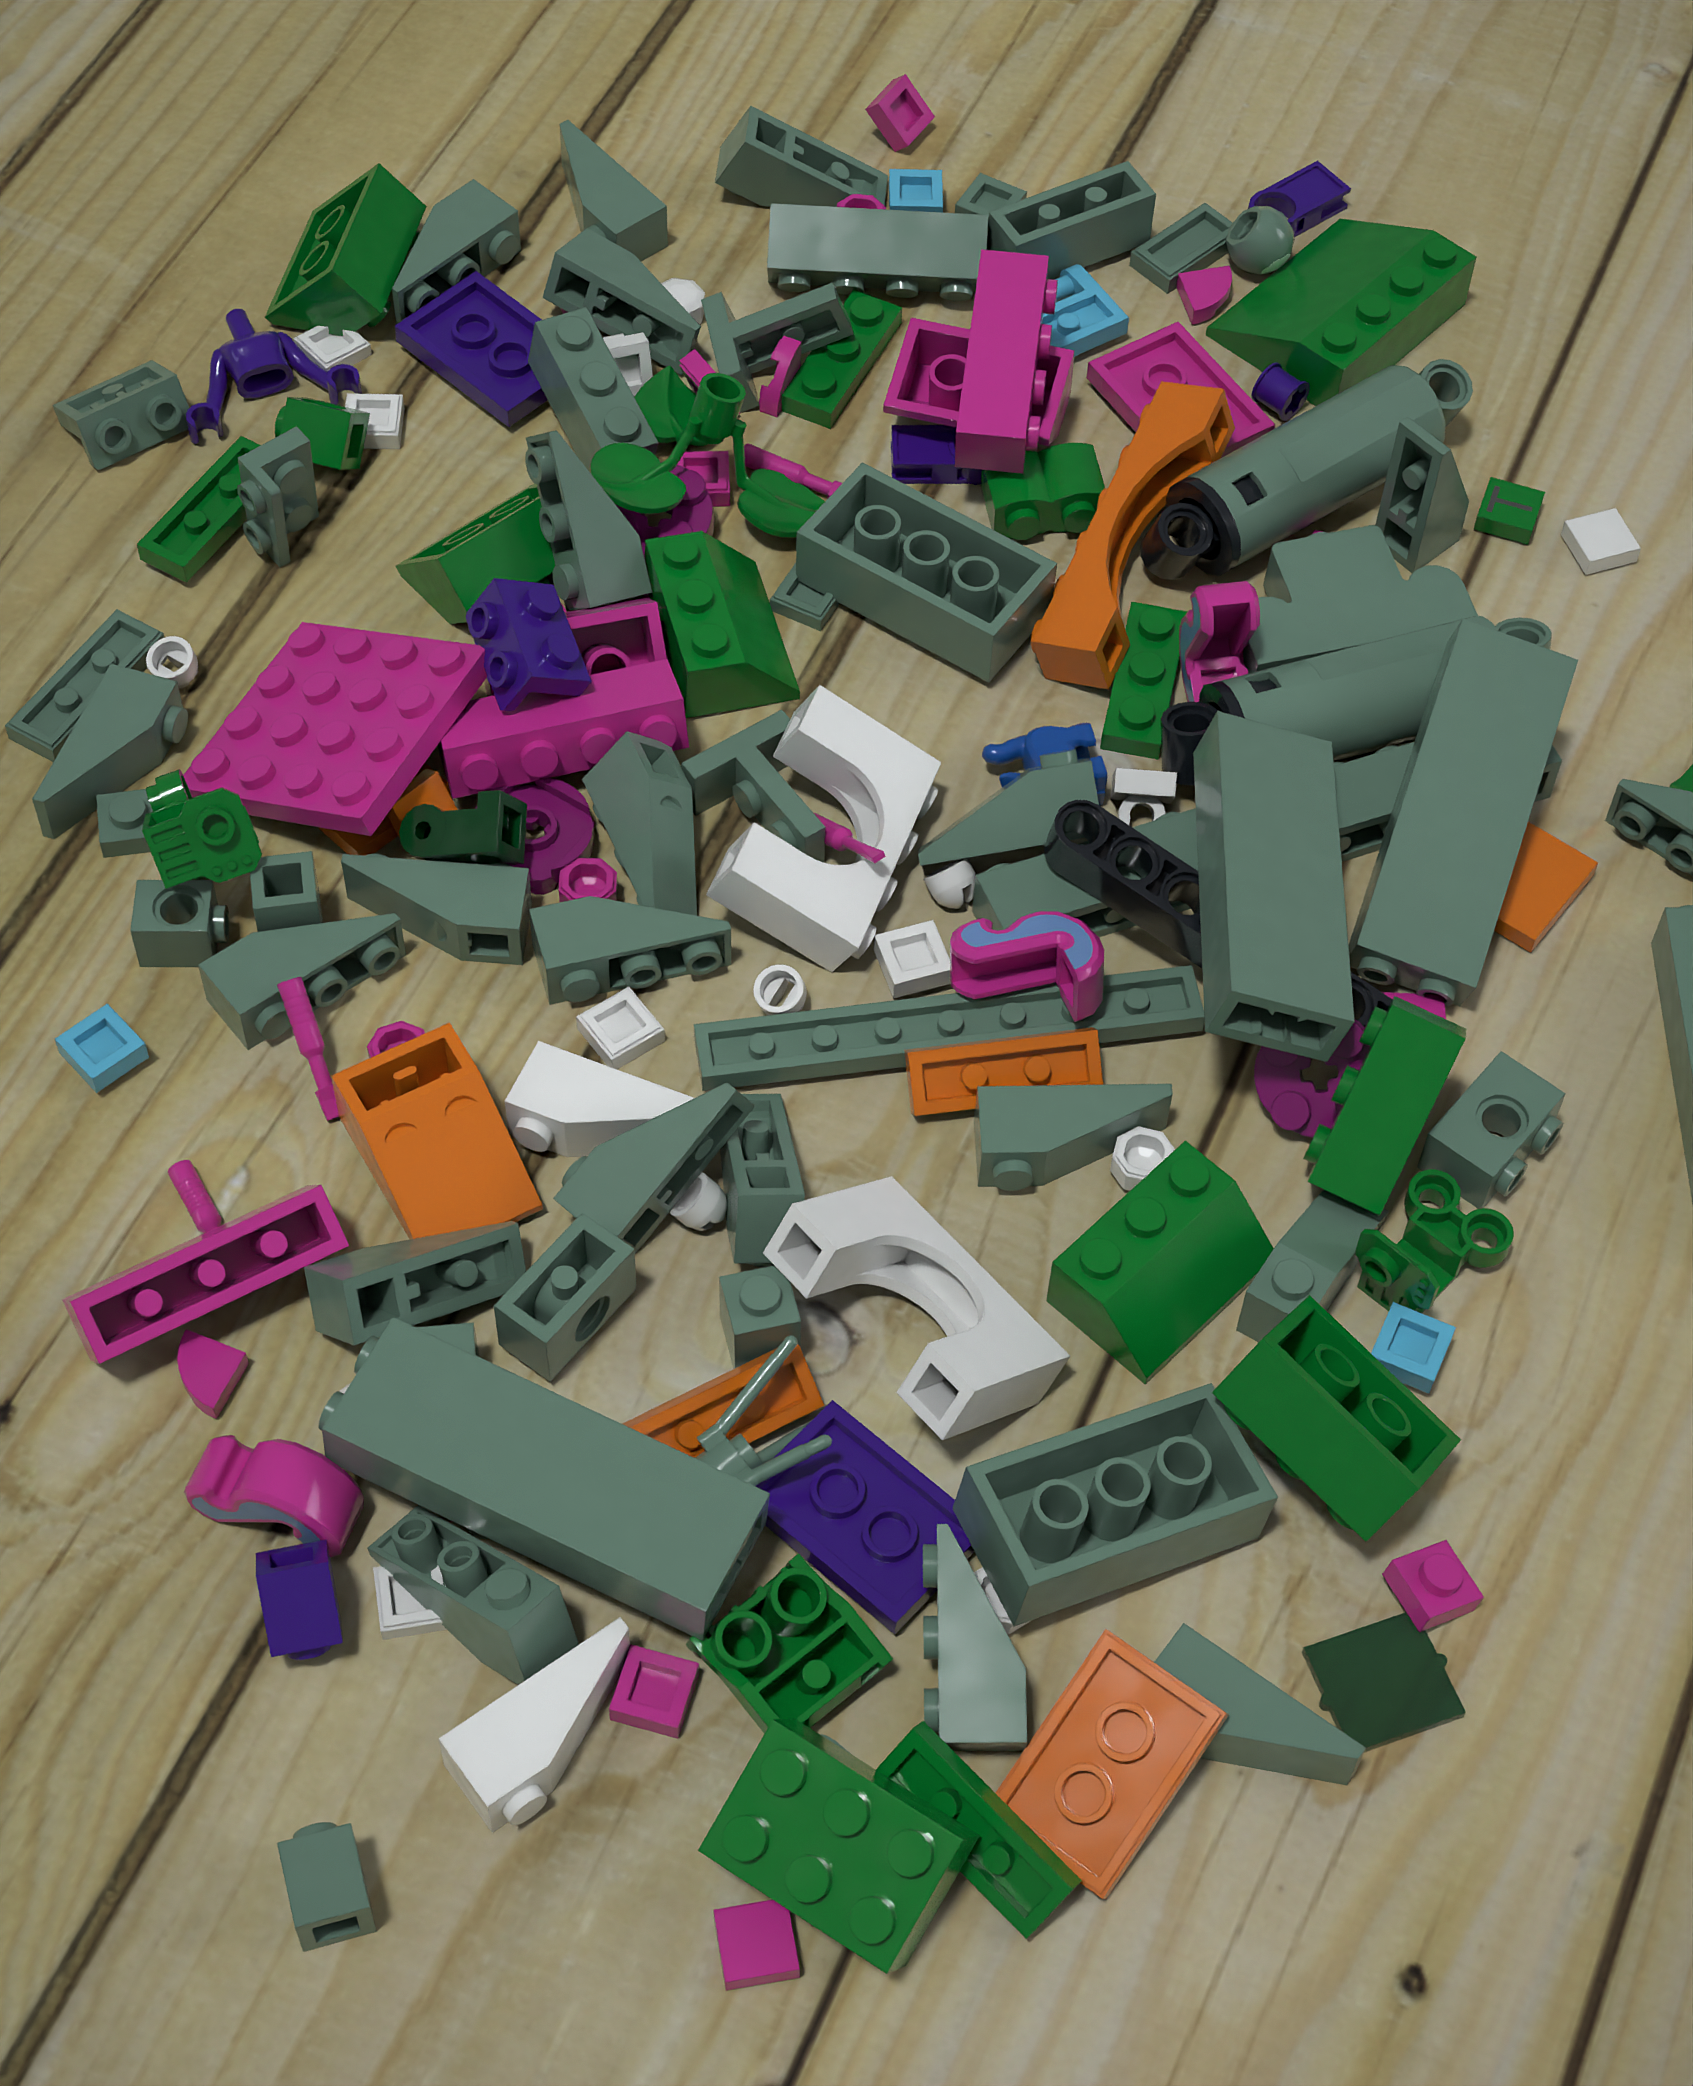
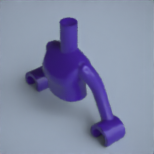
[186,309,362,444]

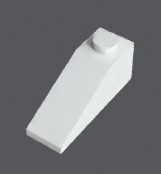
[505,1041,694,1157]
[439,1617,630,1833]

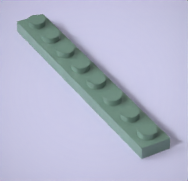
[694,965,1205,1091]

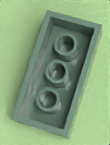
[796,462,1057,682]
[952,1383,1278,1627]

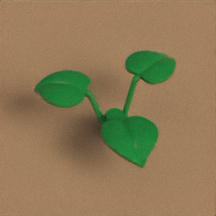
[589,366,825,537]

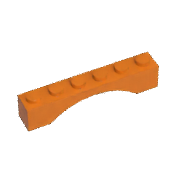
[1031,381,1235,689]

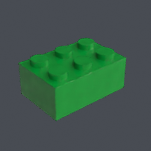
[1212,1295,1461,1542]
[698,1718,980,1974]

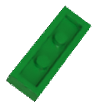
[781,290,902,429]
[137,436,261,583]
[1100,601,1187,760]
[876,1721,1082,1939]

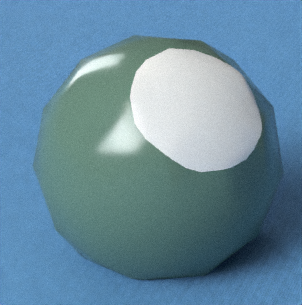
[1226,206,1295,274]

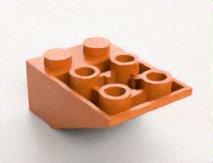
[331,1022,543,1239]

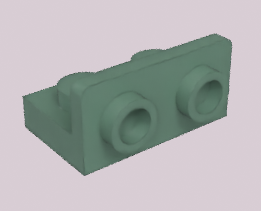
[52,360,189,470]
[237,426,319,568]

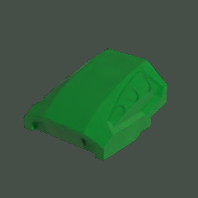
[686,1554,893,1734]

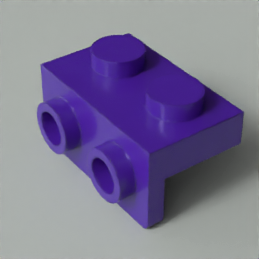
[466,578,592,711]

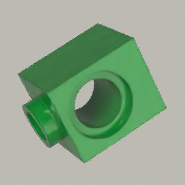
[275,397,370,470]

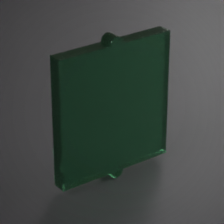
[1302,1612,1466,1752]

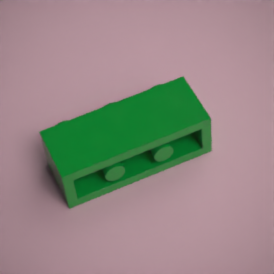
[1303,996,1467,1215]

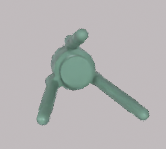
[695,1335,832,1486]

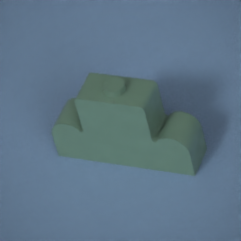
[1243,525,1478,674]

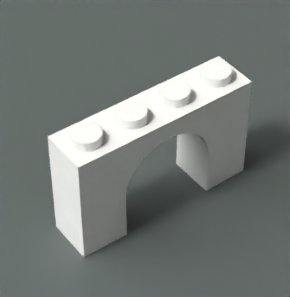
[706,685,941,972]
[763,1176,1070,1441]

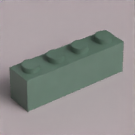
[767,203,988,301]

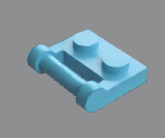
[1042,264,1129,357]

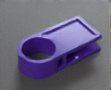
[1248,160,1351,237]
[890,425,982,485]

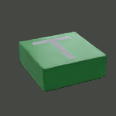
[1474,477,1545,545]

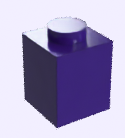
[256,1539,343,1660]

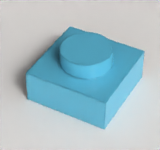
[889,169,943,213]
[55,1003,149,1093]
[1371,1302,1456,1394]

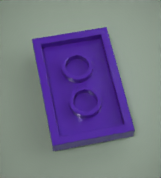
[395,271,548,427]
[755,1400,975,1634]

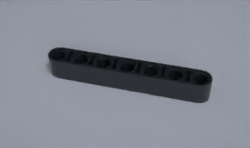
[1044,800,1392,1027]

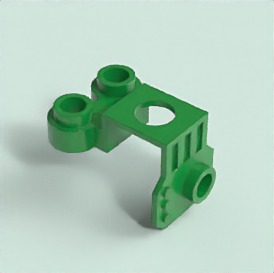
[142,769,262,889]
[1355,1169,1514,1313]

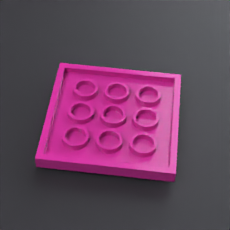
[183,622,487,836]

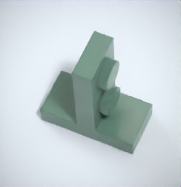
[701,282,854,413]
[681,710,826,862]

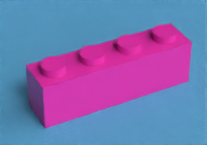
[955,249,1058,474]
[438,659,689,799]
[62,1185,349,1364]

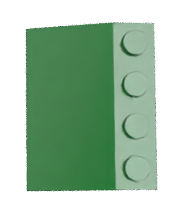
[1206,218,1477,406]

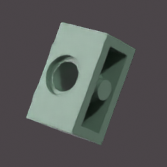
[1417,1051,1566,1209]
[494,1213,637,1382]

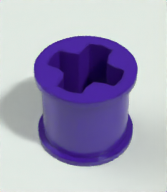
[1251,362,1310,421]

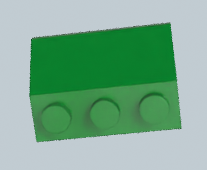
[265,163,427,336]
[395,484,556,624]
[644,531,800,718]
[1046,1140,1274,1385]

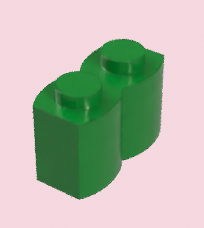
[981,443,1105,540]

